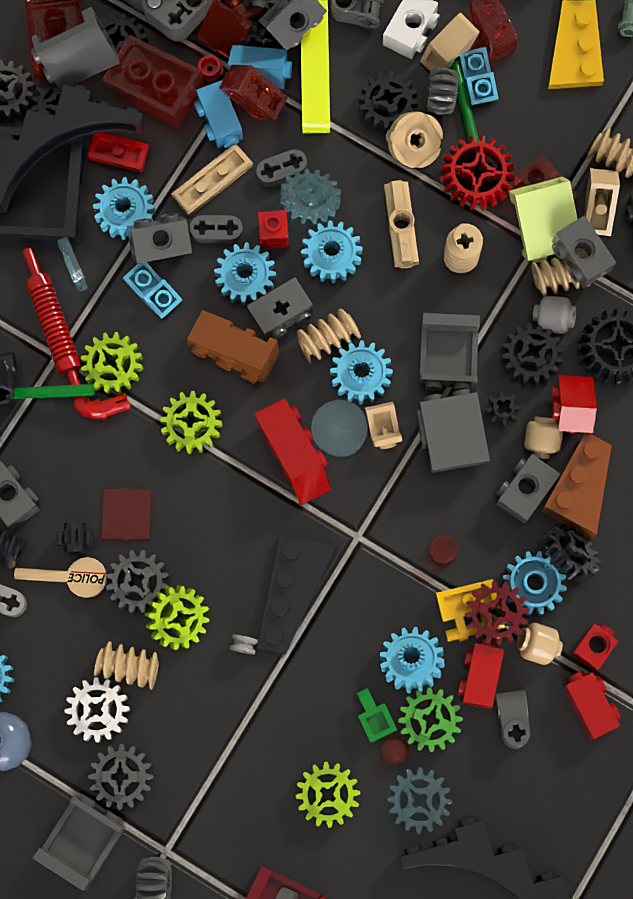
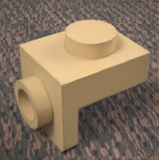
[365,402,402,449]

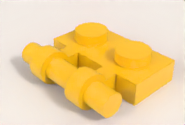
[436,579,505,642]

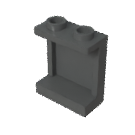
[31,7,120,91]
[419,313,480,391]
[419,389,490,473]
[32,794,126,891]

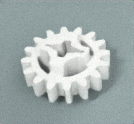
[65,678,130,743]

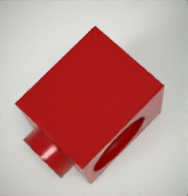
[258,210,289,249]
[570,623,618,672]

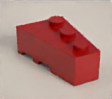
[255,398,331,505]

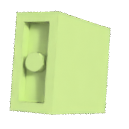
[509,177,578,263]

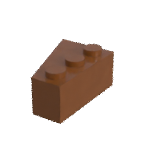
[187,310,279,384]
[541,433,612,540]

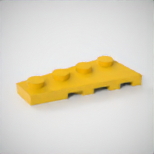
[548,0,604,89]

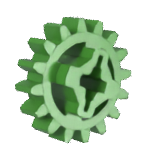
[398,687,463,753]

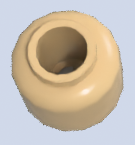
[524,416,563,459]
[516,623,563,665]

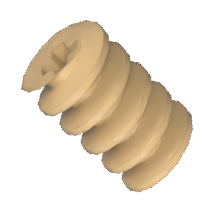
[587,128,633,179]
[444,223,483,273]
[531,251,591,297]
[297,309,361,364]
[94,641,159,690]

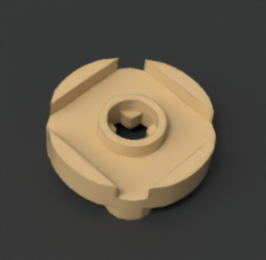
[386,111,443,168]

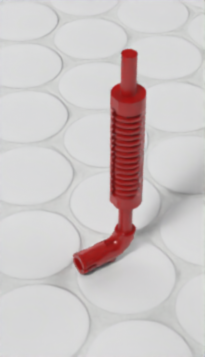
[22,247,131,420]

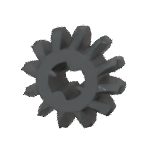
[426,67,458,115]
[135,857,173,899]

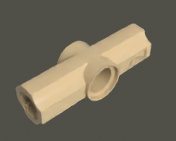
[384,180,419,269]

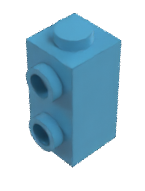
[228,45,292,89]
[194,80,243,148]

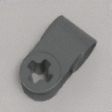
[330,0,384,29]
[495,690,530,749]

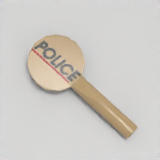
[14,557,107,598]

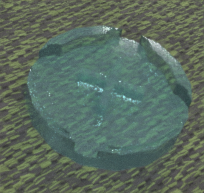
[57,236,89,292]
[311,400,368,457]

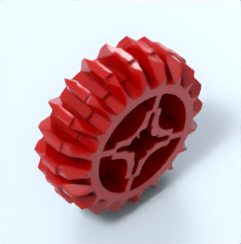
[440,135,515,211]

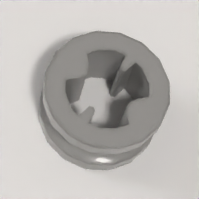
[229,635,258,655]

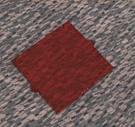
[197,0,253,58]
[102,487,151,543]

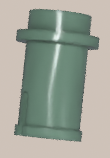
[618,0,633,37]

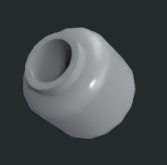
[533,296,576,334]

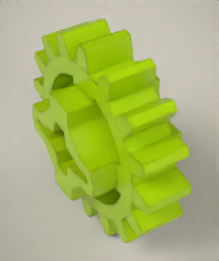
[81,332,143,395]
[160,391,223,454]
[145,585,210,650]
[296,762,360,828]

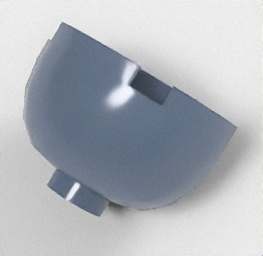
[0,712,32,771]

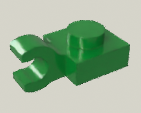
[356,688,397,743]

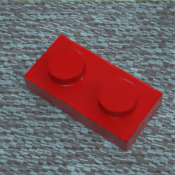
[88,132,150,173]

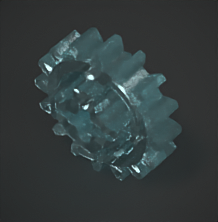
[280,169,341,224]
[387,768,452,834]

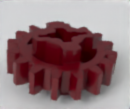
[465,580,529,645]

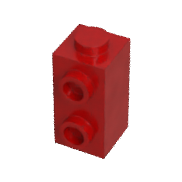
[457,640,504,709]
[563,670,621,740]

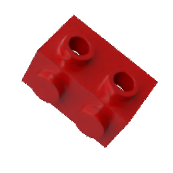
[551,375,597,433]

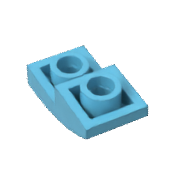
[458,47,499,106]
[122,262,182,319]

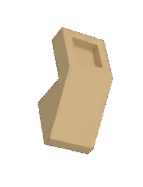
[420,13,479,71]

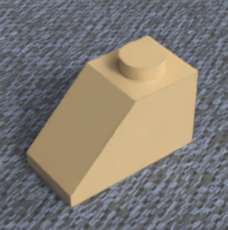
[584,168,620,236]

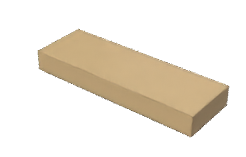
[171,144,253,217]

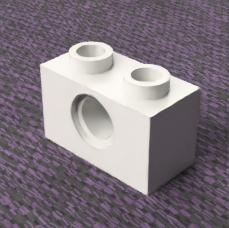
[383,0,440,60]

